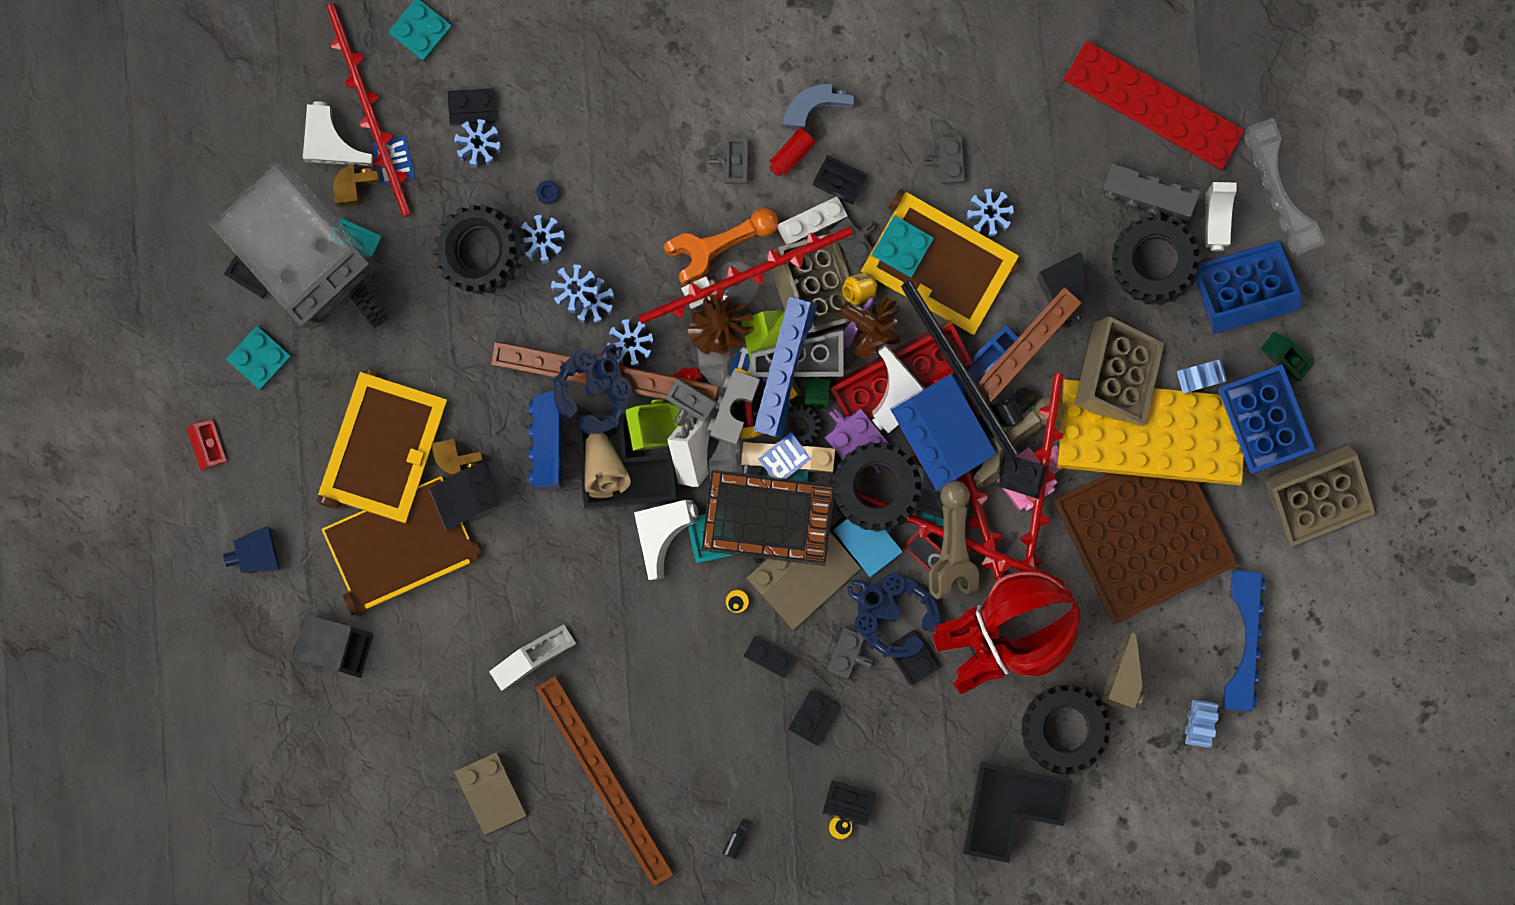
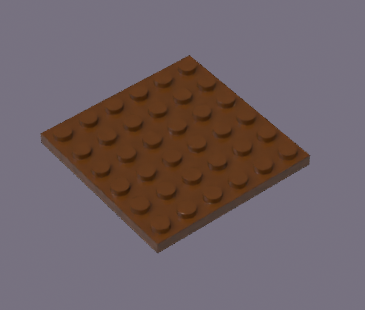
[1053,473,1238,625]

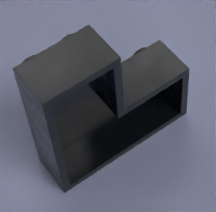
[576,413,677,510]
[962,762,1072,863]

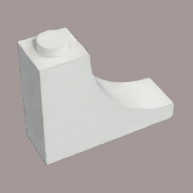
[303,101,374,167]
[1205,182,1236,251]
[872,343,924,433]
[667,403,719,487]
[634,500,698,580]
[489,624,576,691]

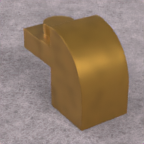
[333,165,380,207]
[432,439,484,476]

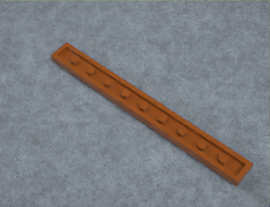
[911,287,1082,472]
[491,341,719,409]
[535,676,673,887]

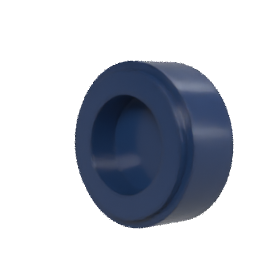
[536,181,560,205]

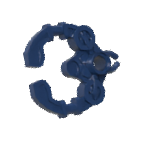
[553,344,632,435]
[847,573,940,659]

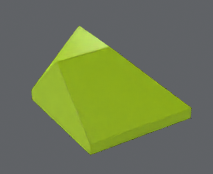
[741,310,785,363]

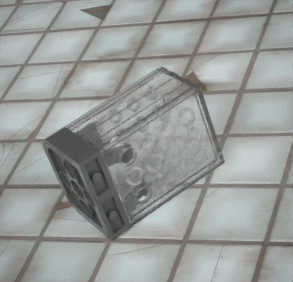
[209,161,381,329]

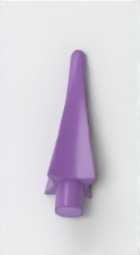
[843,298,874,351]

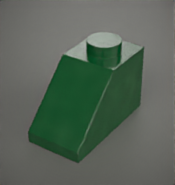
[1260,331,1314,381]
[805,377,830,410]

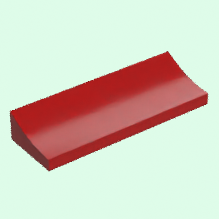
[829,320,973,418]

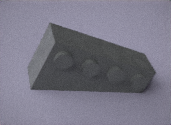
[1100,164,1200,224]

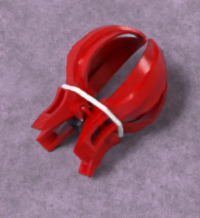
[931,572,1081,695]

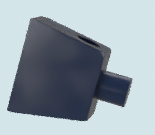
[223,526,280,573]

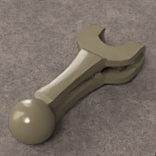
[973,397,1064,488]
[929,481,979,599]

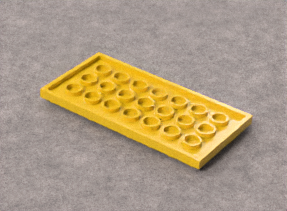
[1057,379,1243,486]

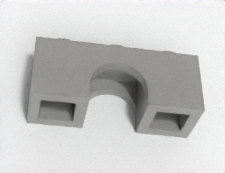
[708,370,760,446]

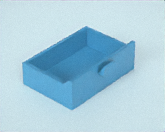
[833,519,903,577]

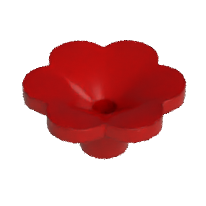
[673,368,702,381]

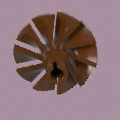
[687,294,754,355]
[839,296,901,360]

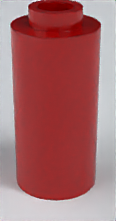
[769,128,816,177]

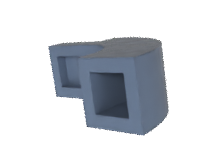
[782,84,854,131]

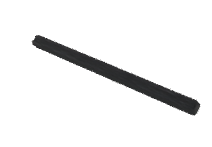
[901,280,1019,460]

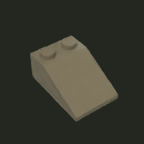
[454,752,527,835]

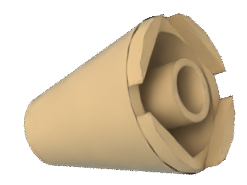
[585,433,631,498]

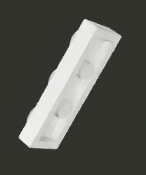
[777,197,847,245]

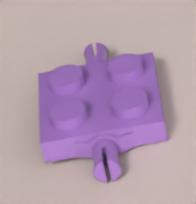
[825,407,889,474]

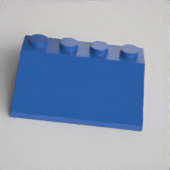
[1195,241,1301,334]
[1217,364,1315,474]
[890,374,997,490]
[529,391,562,489]

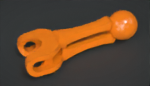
[663,208,779,286]

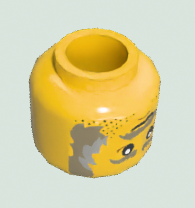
[842,272,877,305]

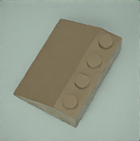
[765,233,862,337]
[1074,316,1164,426]
[1264,445,1376,547]
[747,522,861,630]
[1100,633,1145,711]

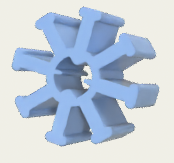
[454,119,501,168]
[966,189,1014,238]
[521,215,565,264]
[551,265,598,313]
[568,278,614,324]
[607,319,653,367]
[1177,359,1227,393]
[1185,700,1218,748]

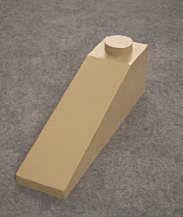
[741,442,835,474]

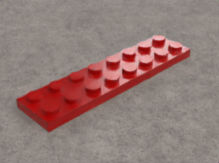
[1063,40,1244,171]

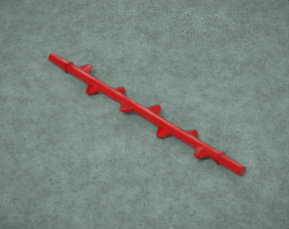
[326,3,411,217]
[638,226,853,324]
[1020,373,1064,567]
[933,378,1005,581]
[856,490,1064,584]

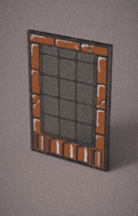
[701,470,834,566]

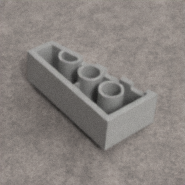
[751,328,843,377]

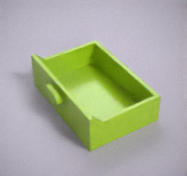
[626,399,681,451]

